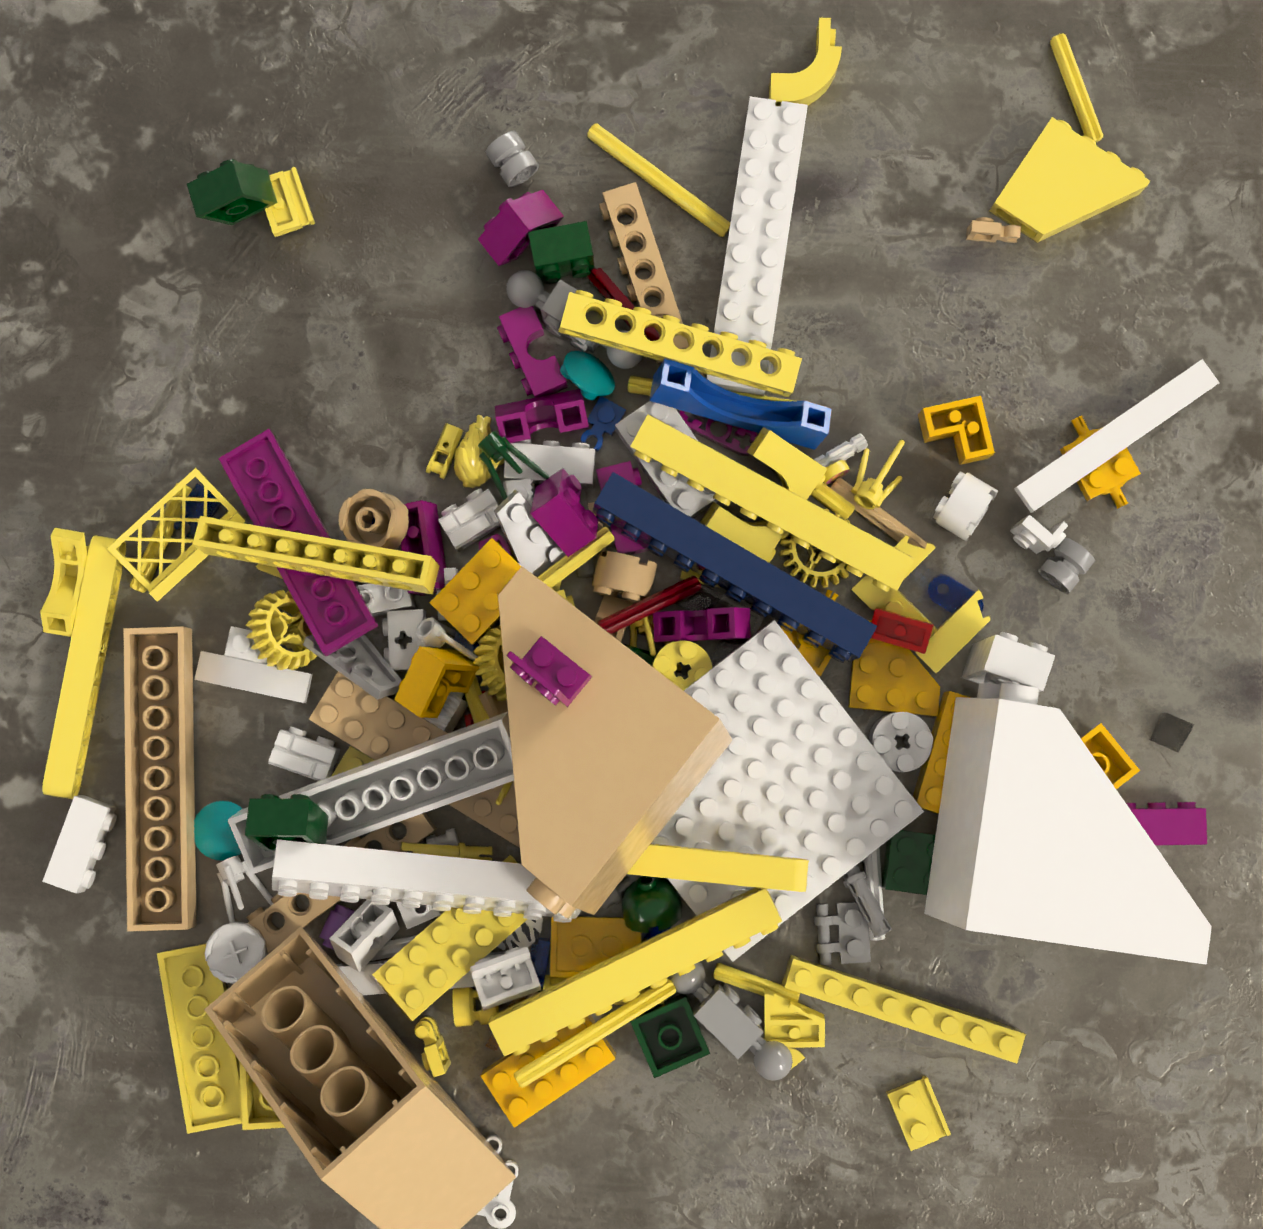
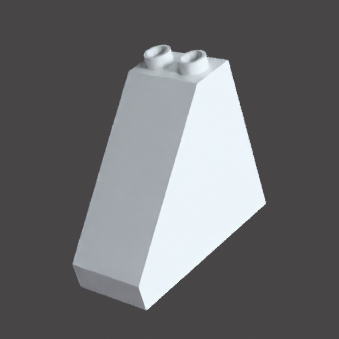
[924,683,1212,964]

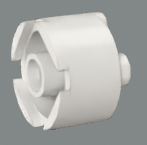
[933,471,998,541]
[869,712,933,772]

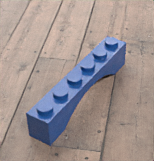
[649,359,831,450]

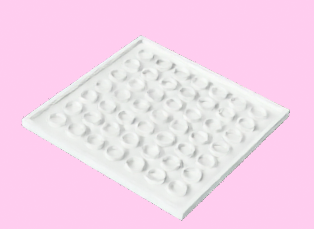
[651,620,924,962]

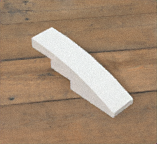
[194,651,313,703]

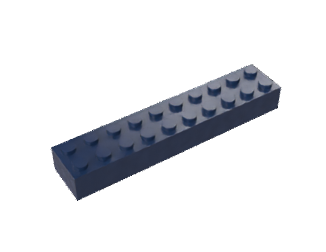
[592,472,877,663]

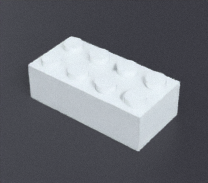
[615,401,718,518]
[961,632,1055,692]

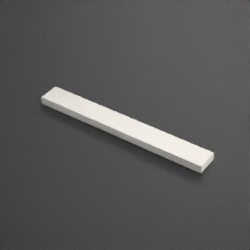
[1014,359,1219,513]

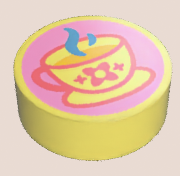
[824,460,850,485]

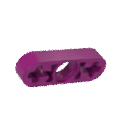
[680,410,757,456]

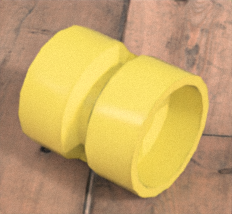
[452,987,499,1027]

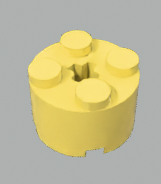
[653,640,712,691]

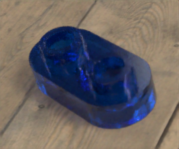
[928,574,984,613]

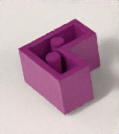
[478,190,564,266]
[530,468,598,557]

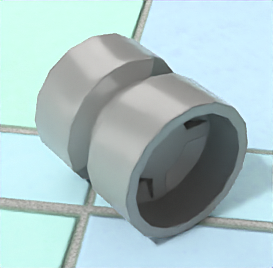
[485,131,539,187]
[1038,538,1095,594]

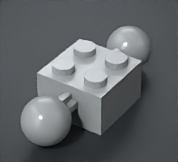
[506,270,643,369]
[667,962,793,1081]

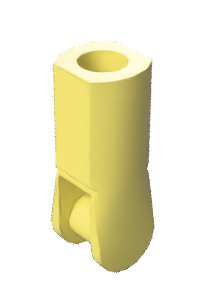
[426,423,464,479]

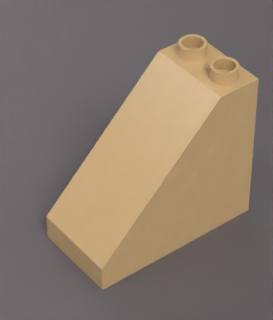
[498,566,732,919]
[204,926,516,1229]

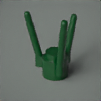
[478,431,549,501]

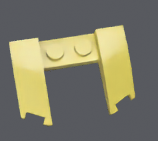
[851,535,991,673]

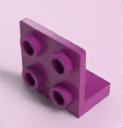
[506,636,592,707]

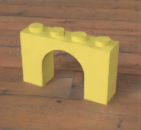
[700,427,827,563]

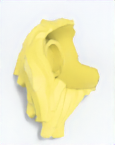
[454,415,505,488]

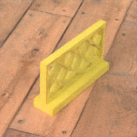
[107,468,246,602]

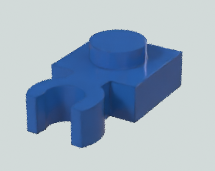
[581,396,626,452]

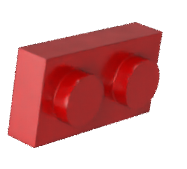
[871,608,934,654]

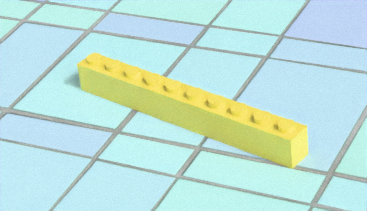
[630,414,915,592]
[488,887,782,1057]

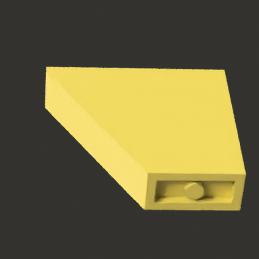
[989,117,1150,243]

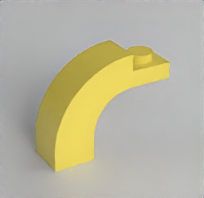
[769,18,842,107]
[40,528,89,637]

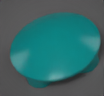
[560,351,615,400]
[194,801,243,861]

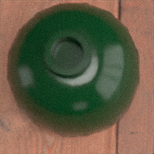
[622,876,682,933]

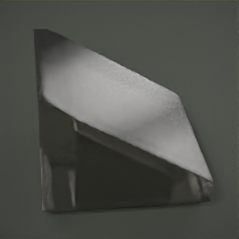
[1150,713,1194,752]

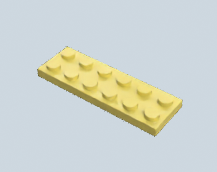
[372,855,527,1022]
[157,943,242,1134]

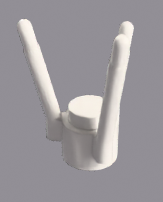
[416,617,478,661]
[216,855,273,923]

